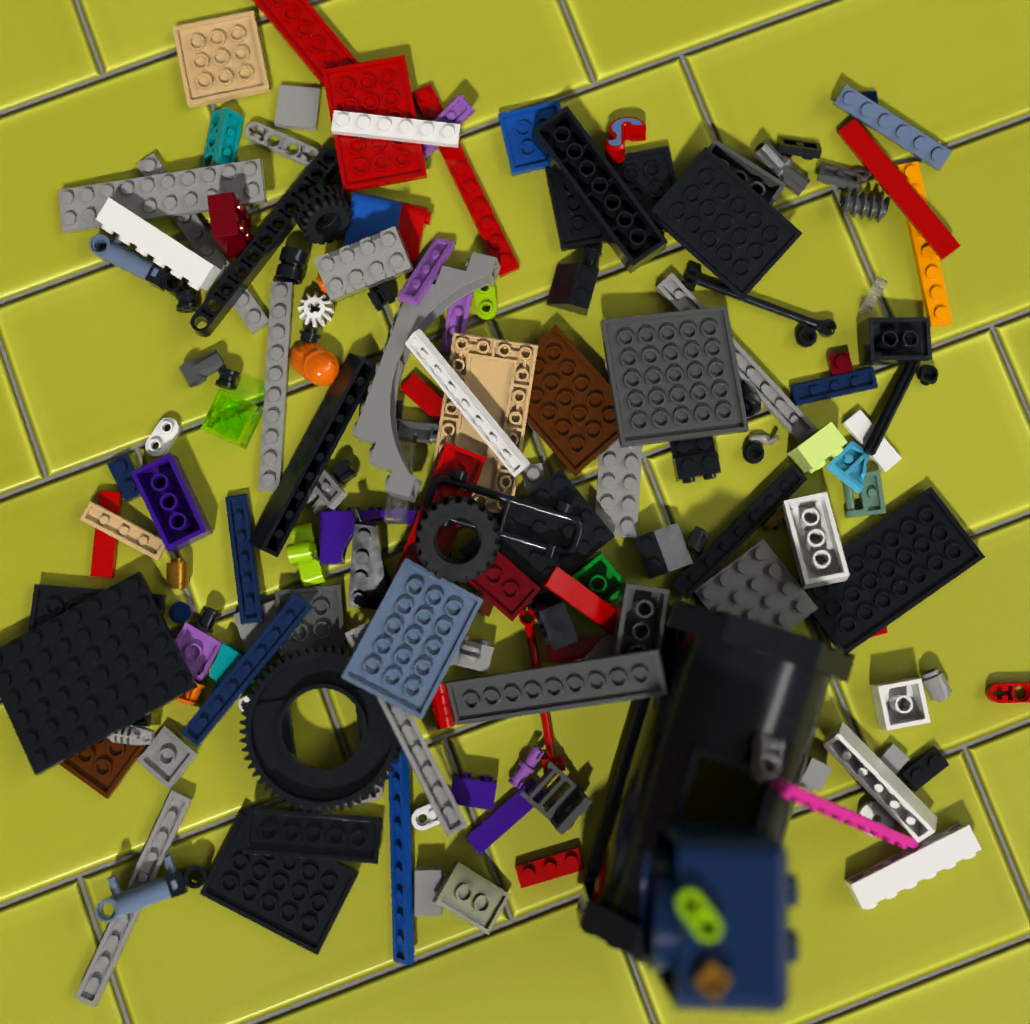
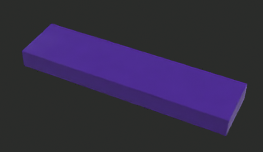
[466,778,544,854]

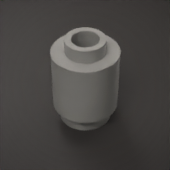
[921,668,952,702]

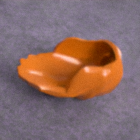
[289,341,340,386]

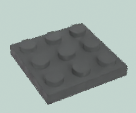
[275,585,346,656]

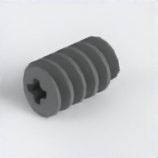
[841,188,890,223]

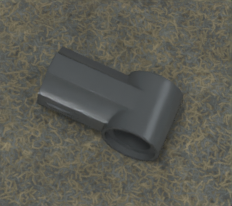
[179,350,226,388]

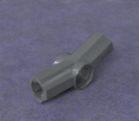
[752,140,811,196]

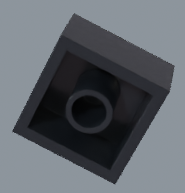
[531,591,579,651]

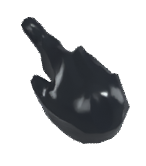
[741,384,761,417]

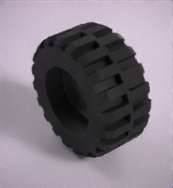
[414,495,501,583]

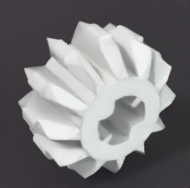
[297,291,334,329]

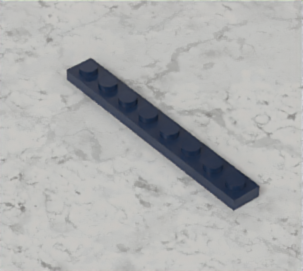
[180,593,313,747]

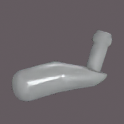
[749,434,780,445]

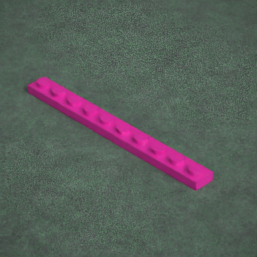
[769,776,919,850]

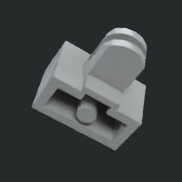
[451,635,494,673]

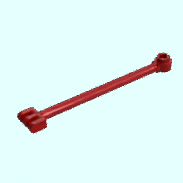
[519,608,566,773]

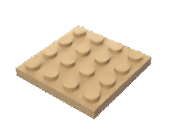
[172,10,271,108]

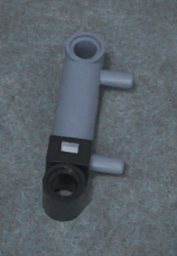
[89,234,188,297]
[95,854,208,922]

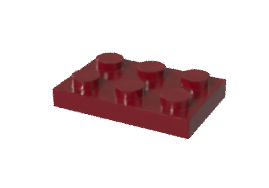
[467,551,541,621]

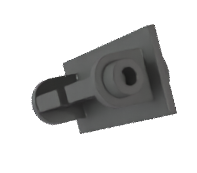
[396,419,439,444]

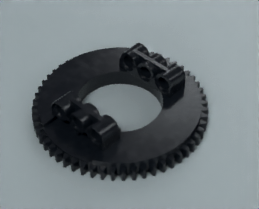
[239,645,402,813]

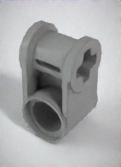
[750,731,785,782]

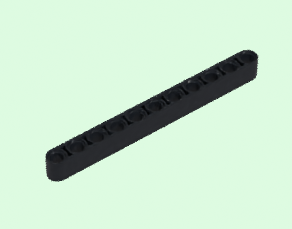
[190,148,339,337]

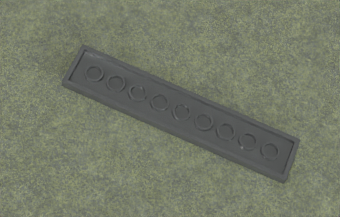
[446,648,668,725]

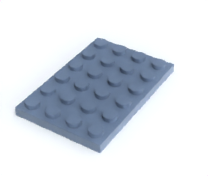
[341,558,483,720]

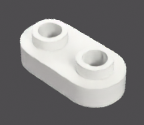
[145,417,181,458]
[411,803,440,830]

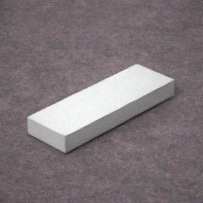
[842,410,902,473]

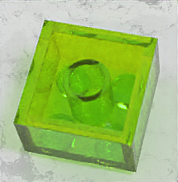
[201,389,263,450]

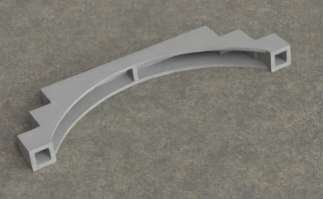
[353,252,501,503]

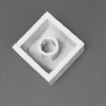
[870,677,931,730]

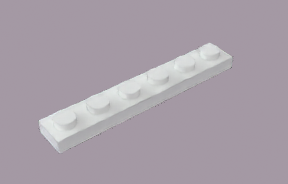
[331,110,461,148]

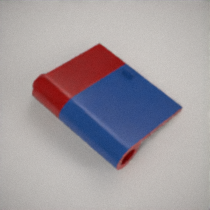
[343,191,432,269]

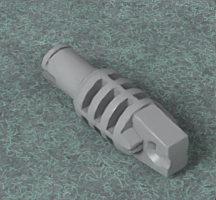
[107,725,154,745]

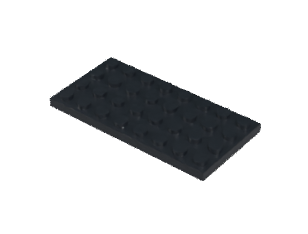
[796,487,985,653]

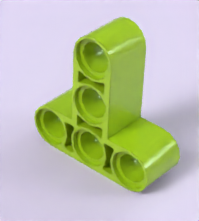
[286,522,326,587]

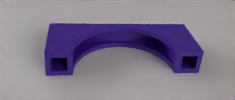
[320,506,452,565]

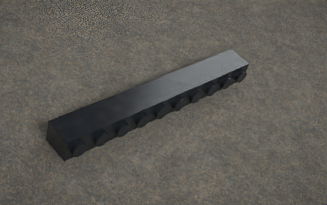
[249,353,376,558]

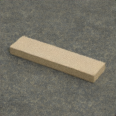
[79,501,166,561]

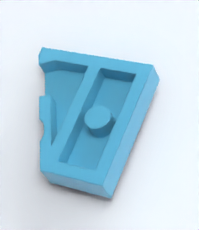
[826,440,869,495]

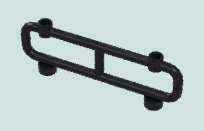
[424,468,584,559]

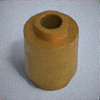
[166,558,189,589]

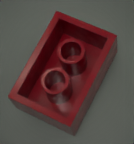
[207,192,254,258]

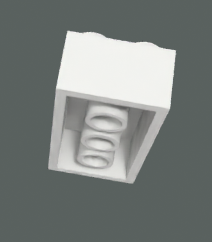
[781,492,850,590]

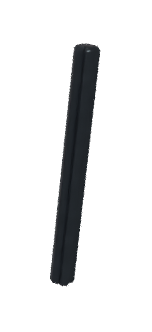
[863,361,921,456]

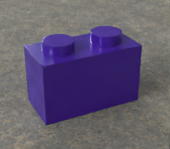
[451,771,497,810]

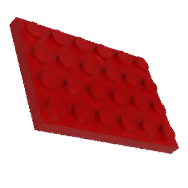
[322,55,427,193]

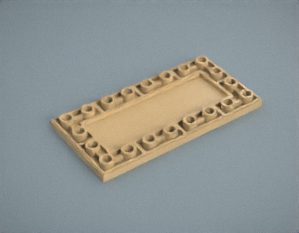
[430,332,539,514]

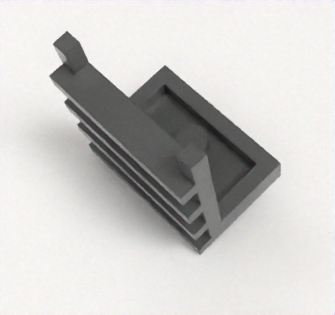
[519,760,592,835]

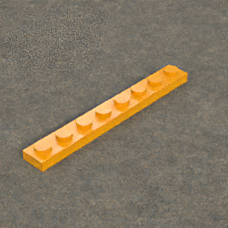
[896,161,953,328]

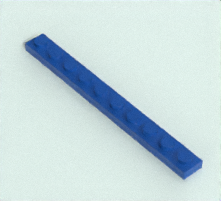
[388,747,415,965]

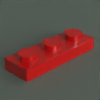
[515,846,585,888]

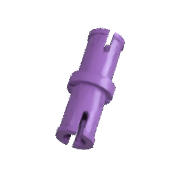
[508,744,545,789]

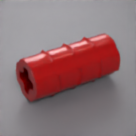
[431,682,455,730]

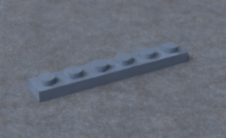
[833,84,952,171]

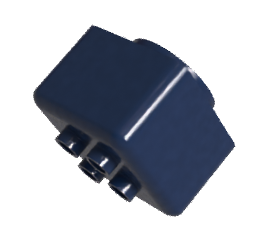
[641,822,799,1012]

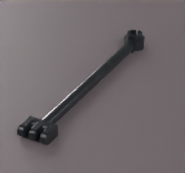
[681,265,837,338]

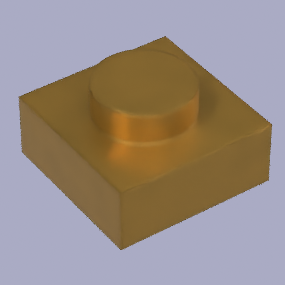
[691,958,733,1003]

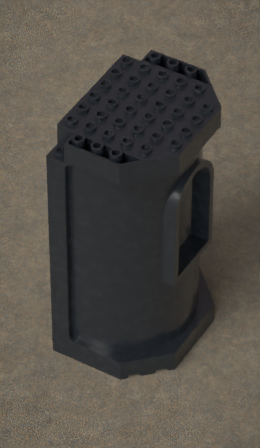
[576,600,855,963]

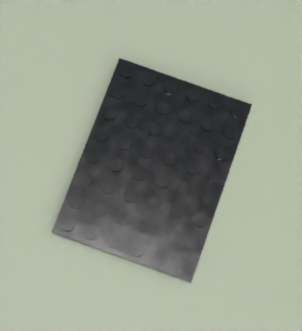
[0,572,198,775]

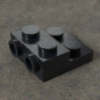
[669,436,721,484]

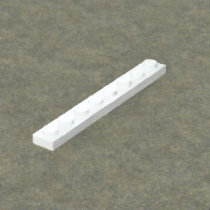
[405,329,530,478]

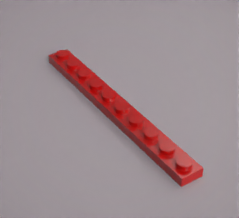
[412,84,519,278]

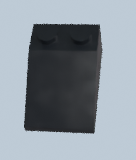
[858,317,932,366]

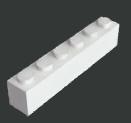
[96,198,221,292]
[823,721,938,843]
[845,821,982,909]

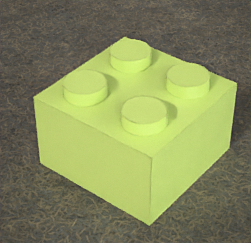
[787,421,848,474]

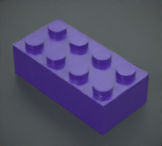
[131,453,213,552]

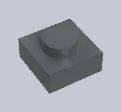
[687,526,710,554]

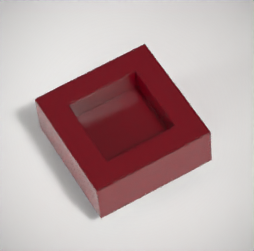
[826,350,853,376]

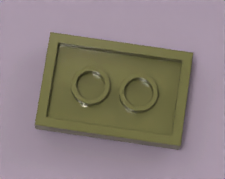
[432,860,511,935]

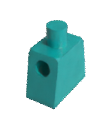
[209,643,245,693]

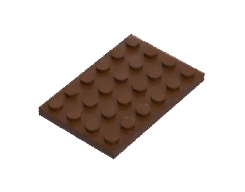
[527,325,619,476]

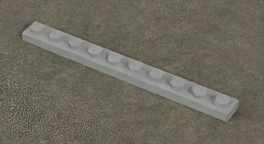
[136,153,269,334]
[655,273,817,444]
[258,281,294,492]
[345,623,468,837]
[75,789,193,1008]

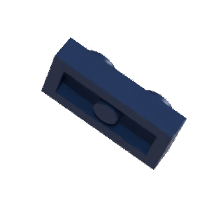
[107,454,141,502]

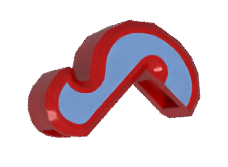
[605,117,646,164]

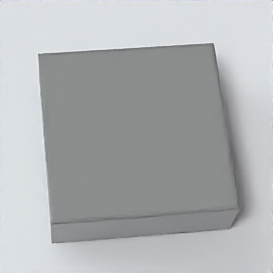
[878,743,910,775]

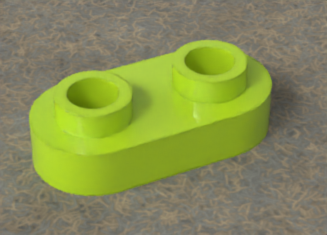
[474,285,497,321]
[675,888,723,943]

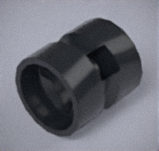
[275,247,309,285]

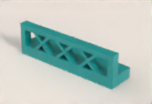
[201,108,244,168]

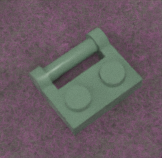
[840,471,886,518]

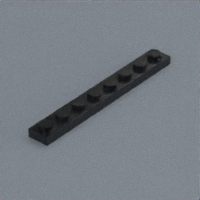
[670,464,807,600]

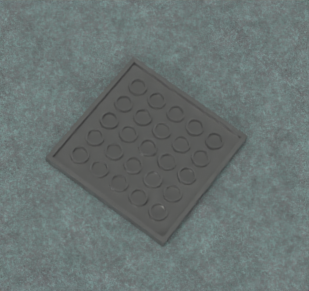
[600,306,749,448]

